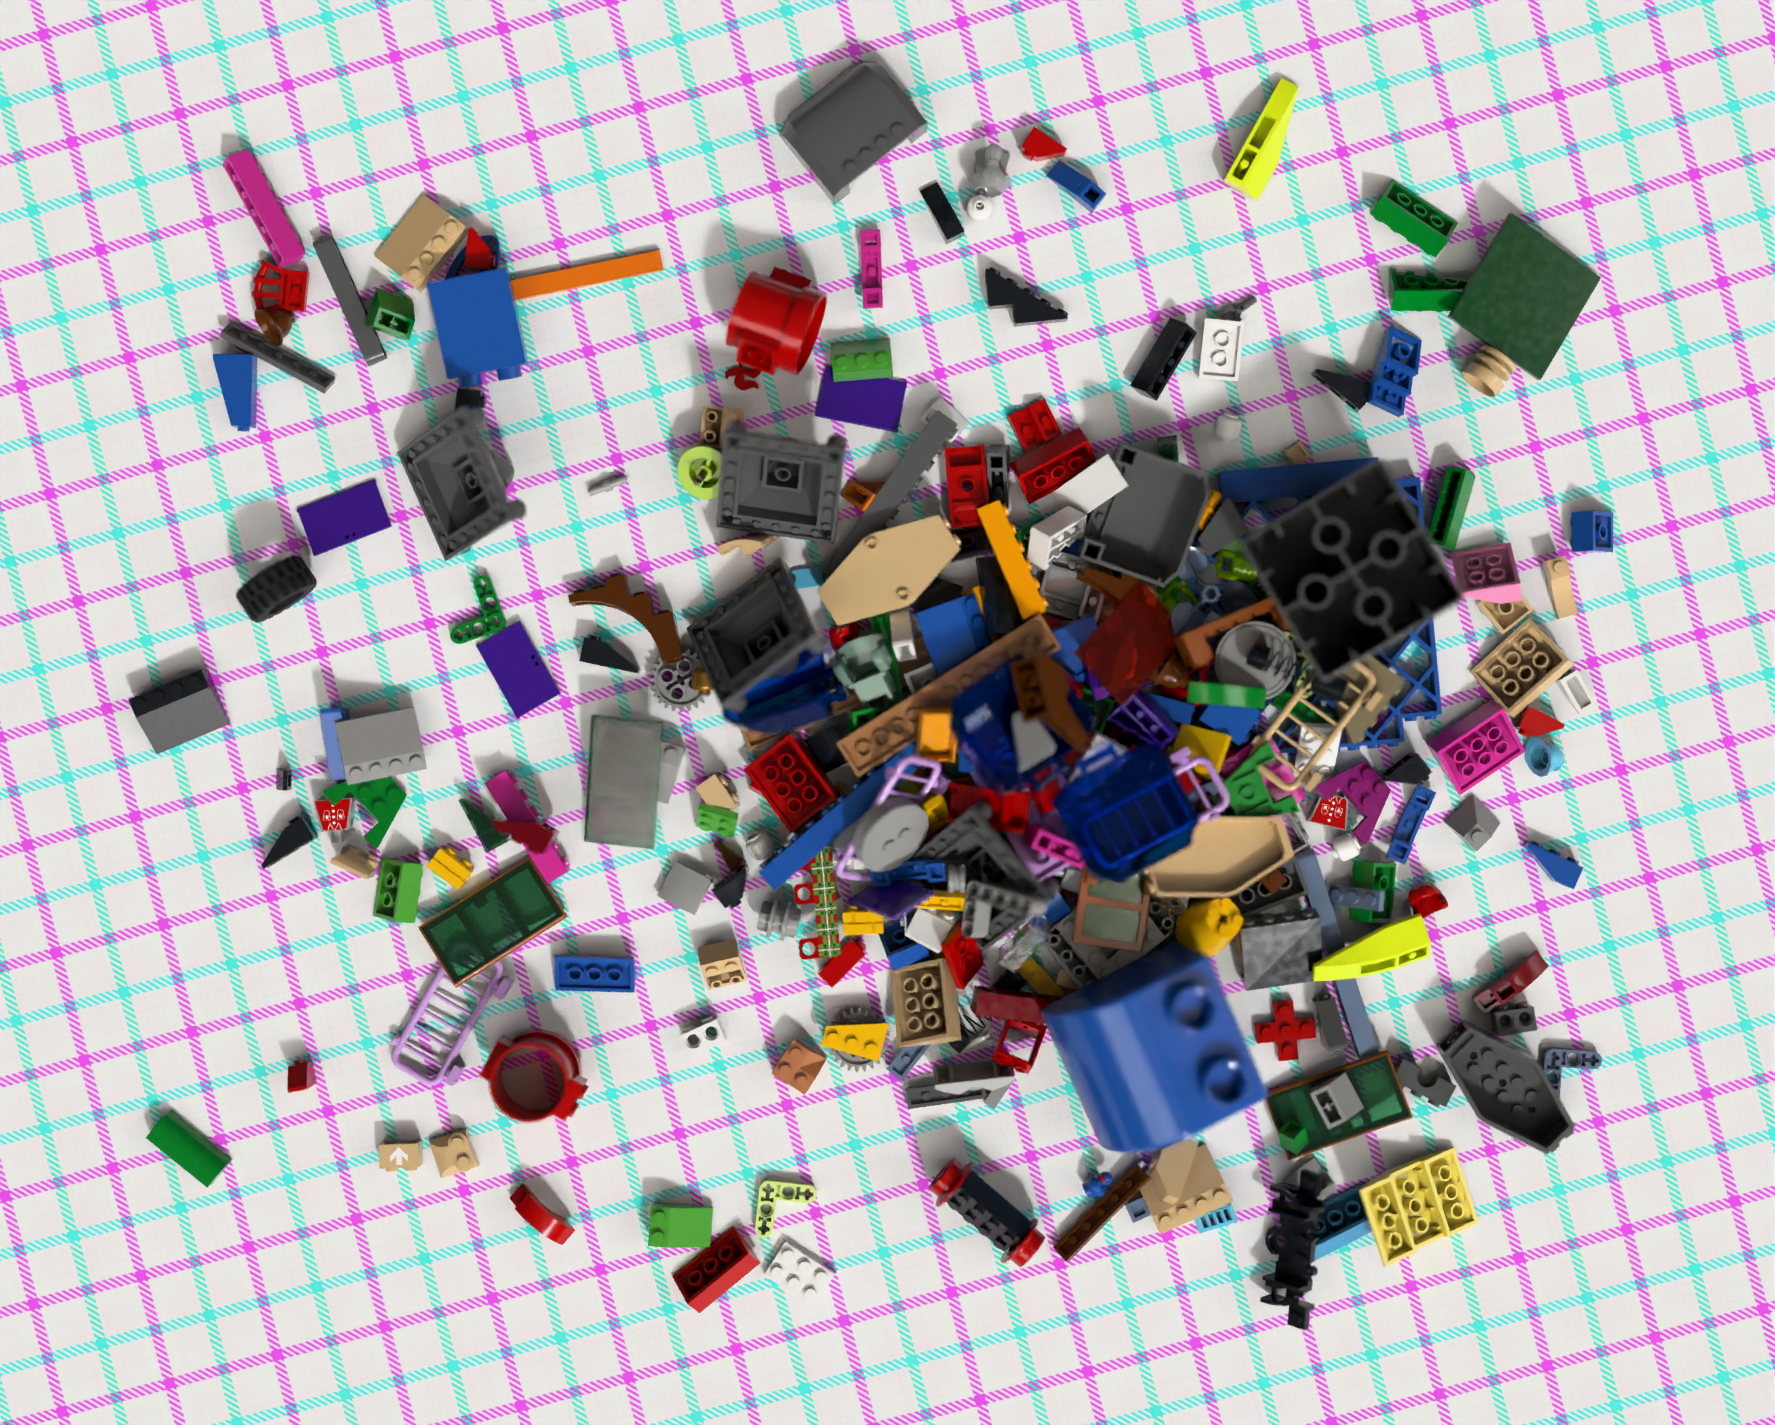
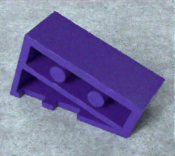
[1106,688,1181,750]

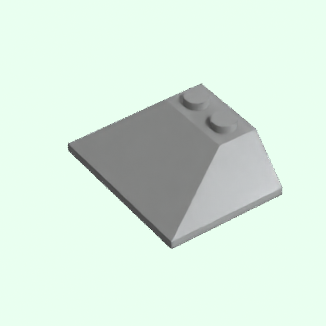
[1030,551,1113,623]

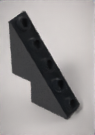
[985,267,1068,327]

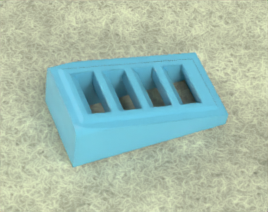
[1194,1203,1238,1233]

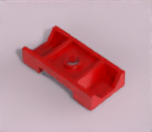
[944,444,989,528]
[946,781,1031,833]

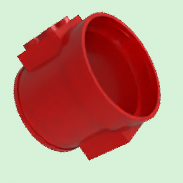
[726,267,827,375]
[479,1030,589,1123]

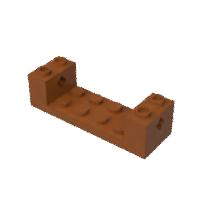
[1173,597,1290,669]

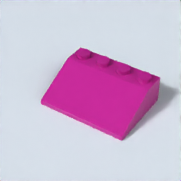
[1426,699,1525,795]
[1220,731,1307,817]

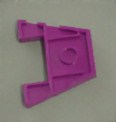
[1314,761,1391,844]

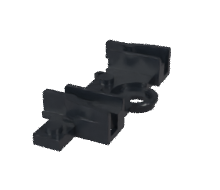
[1260,1169,1325,1330]

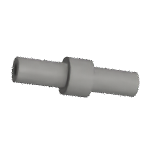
[588,475,627,496]

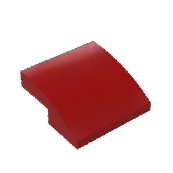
[1006,398,1062,453]

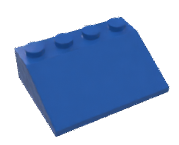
[915,593,992,678]
[1049,614,1104,688]

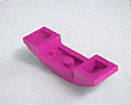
[860,230,883,309]

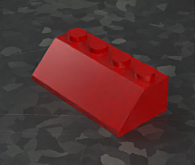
[1009,427,1096,504]
[672,1226,760,1313]

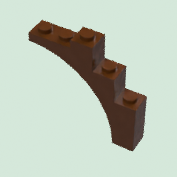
[1076,566,1166,683]
[568,573,684,665]

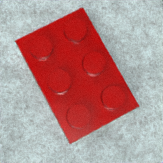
[940,918,984,990]

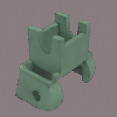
[832,633,897,708]

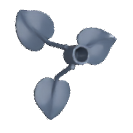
[1171,546,1258,636]

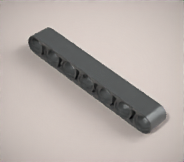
[312,234,387,366]

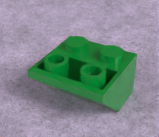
[364,288,415,340]

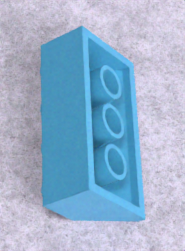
[1313,1184,1372,1261]

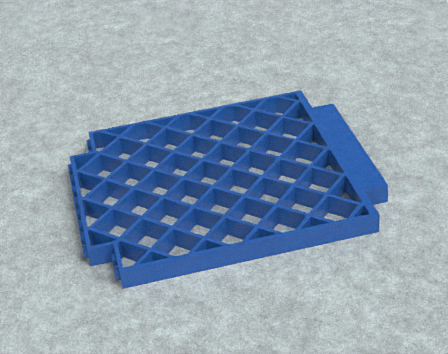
[1188,457,1442,756]

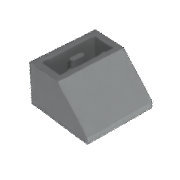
[1309,1072,1364,1129]

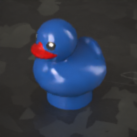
[1082,1171,1113,1198]

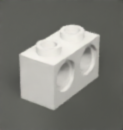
[680,1016,727,1057]

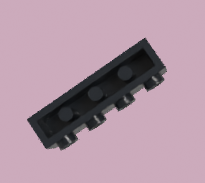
[1130,317,1197,401]

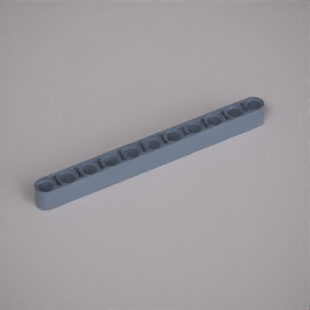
[1293,848,1379,1059]

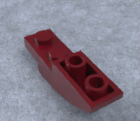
[1472,950,1549,1014]

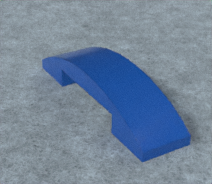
[1386,784,1436,865]
[868,858,949,887]

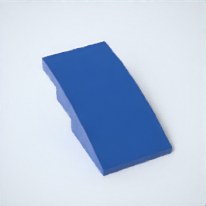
[1367,325,1422,417]

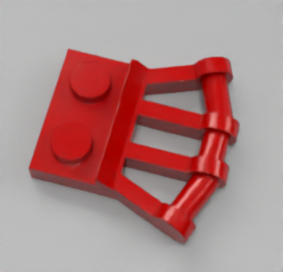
[251,259,310,313]

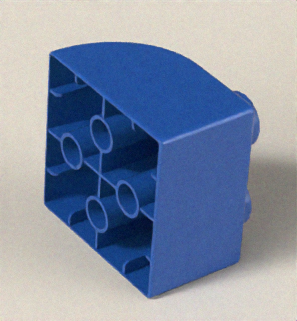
[1041,942,1268,1153]

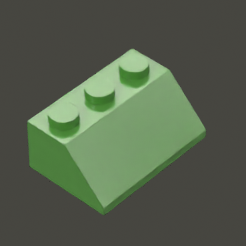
[831,339,893,382]
[373,857,423,923]

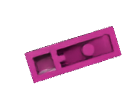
[1024,822,1090,869]

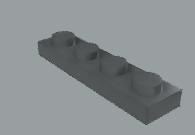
[905,1084,986,1109]

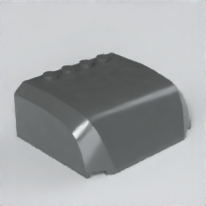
[779,61,927,205]
[1077,440,1210,587]

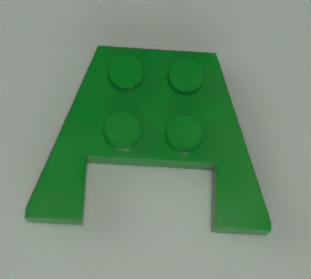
[1223,741,1300,817]
[322,777,407,849]

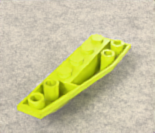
[1223,77,1299,201]
[1312,913,1431,981]

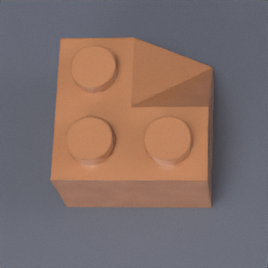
[771,1037,827,1095]

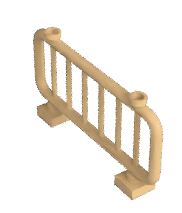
[1249,662,1384,793]

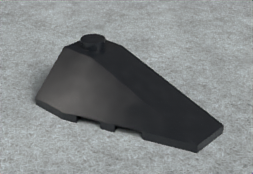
[976,556,1024,637]

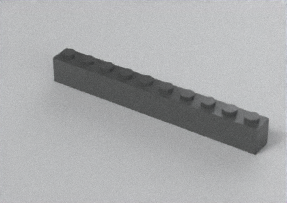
[821,410,958,577]

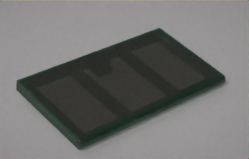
[584,715,663,849]

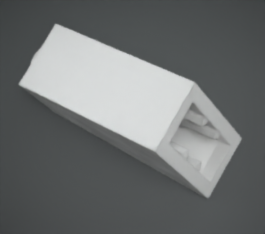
[889,608,917,662]

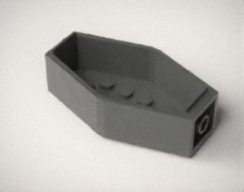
[1436,1020,1576,1155]

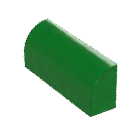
[1428,466,1476,552]
[146,1110,232,1188]

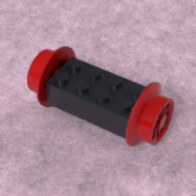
[929,1158,1045,1267]

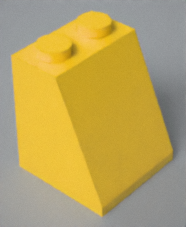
[1163,723,1232,782]

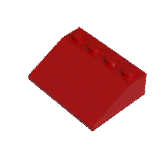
[744,733,841,833]

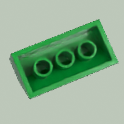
[1370,179,1458,258]

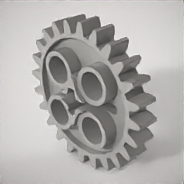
[649,648,710,712]
[827,1007,890,1072]

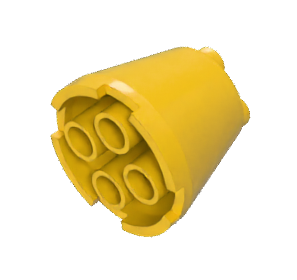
[1174,898,1243,957]

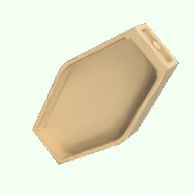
[817,515,962,626]
[1141,817,1294,898]

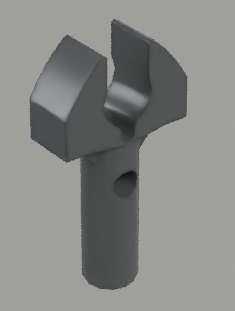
[1222,296,1257,321]

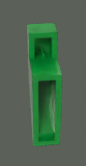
[1186,682,1266,709]

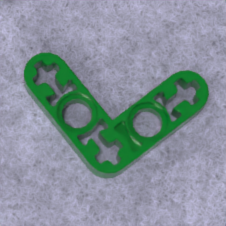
[450,576,506,644]

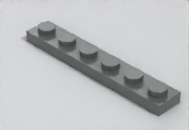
[220,321,336,394]

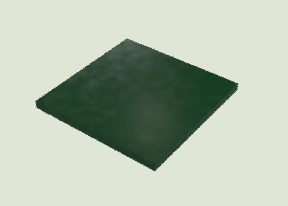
[1447,213,1601,380]

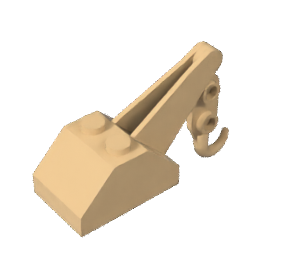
[1148,1138,1199,1205]

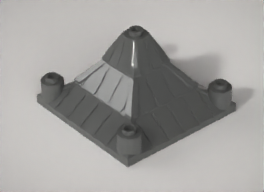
[397,406,527,561]
[716,419,847,544]
[687,557,827,714]
[910,801,1060,952]

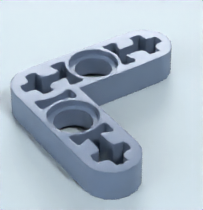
[1542,1048,1602,1099]

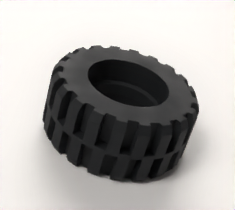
[236,555,317,623]

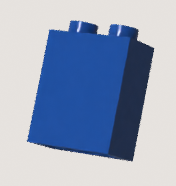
[427,268,529,388]

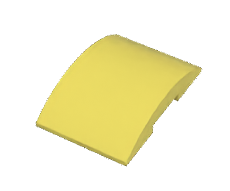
[1359,1147,1479,1267]

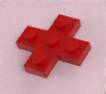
[1254,1000,1316,1061]

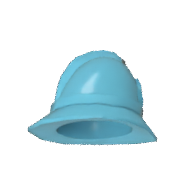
[1524,737,1565,777]

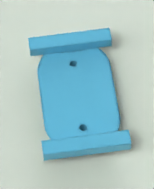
[789,565,824,589]

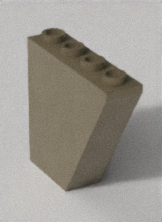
[1332,655,1404,744]

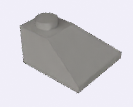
[1444,794,1500,851]

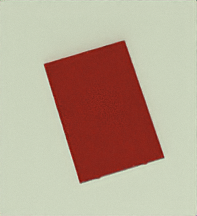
[1074,582,1178,706]

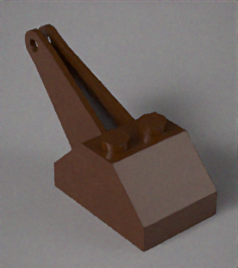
[1010,653,1092,752]

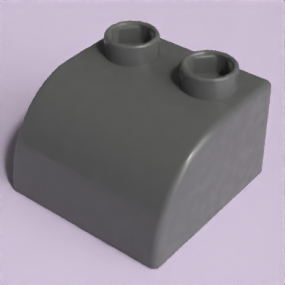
[1241,460,1464,681]

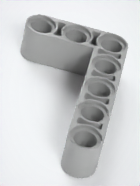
[961,881,1046,938]

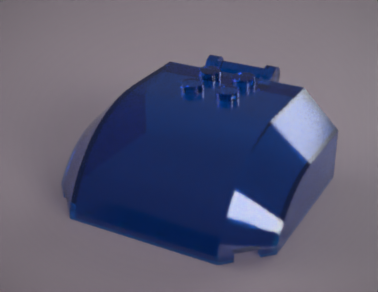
[722,647,847,734]
[949,654,1097,796]
[1050,743,1200,884]

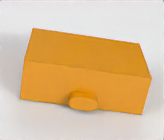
[915,707,961,762]

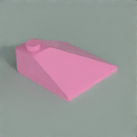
[1451,542,1522,604]

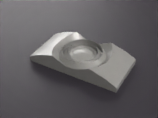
[933,1060,1015,1095]

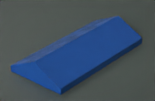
[554,955,636,993]

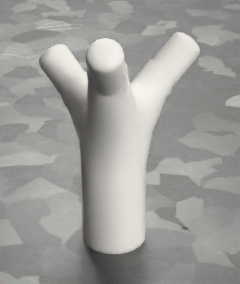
[968,1022,993,1049]

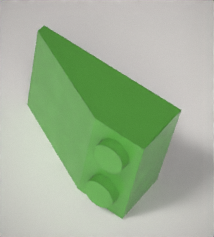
[648,1202,713,1248]

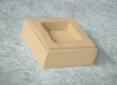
[1283,440,1312,465]

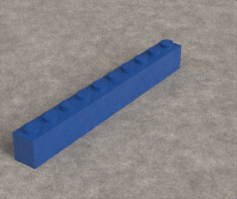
[759,743,921,891]

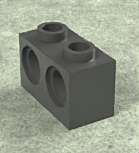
[1490,1002,1537,1036]

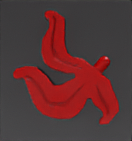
[725,363,761,391]

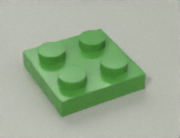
[696,802,739,837]

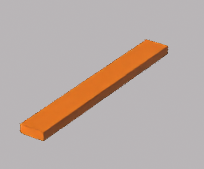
[511,250,664,301]

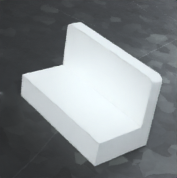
[920,397,969,445]

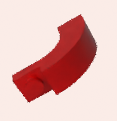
[510,1183,575,1245]

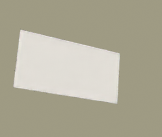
[1051,454,1128,514]

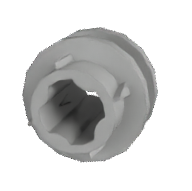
[757,898,801,940]

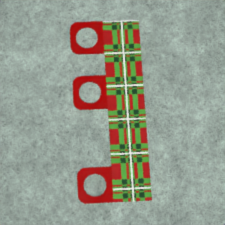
[794,846,841,960]

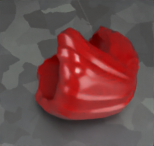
[829,622,860,653]
[1408,882,1449,919]

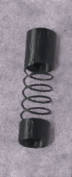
[1246,641,1349,704]
[947,965,1028,1054]

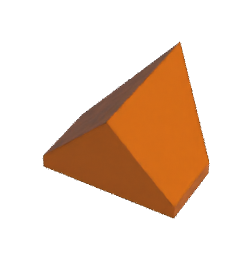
[840,479,885,513]

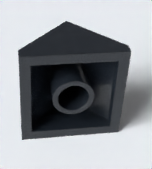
[950,525,990,563]

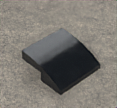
[913,577,963,615]

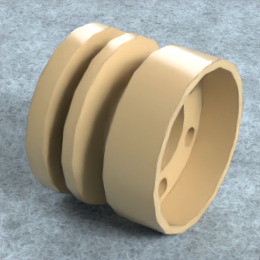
[1461,345,1516,398]

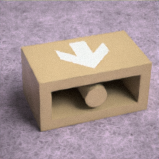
[379,1140,423,1172]

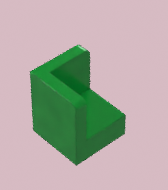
[1277,1118,1309,1155]

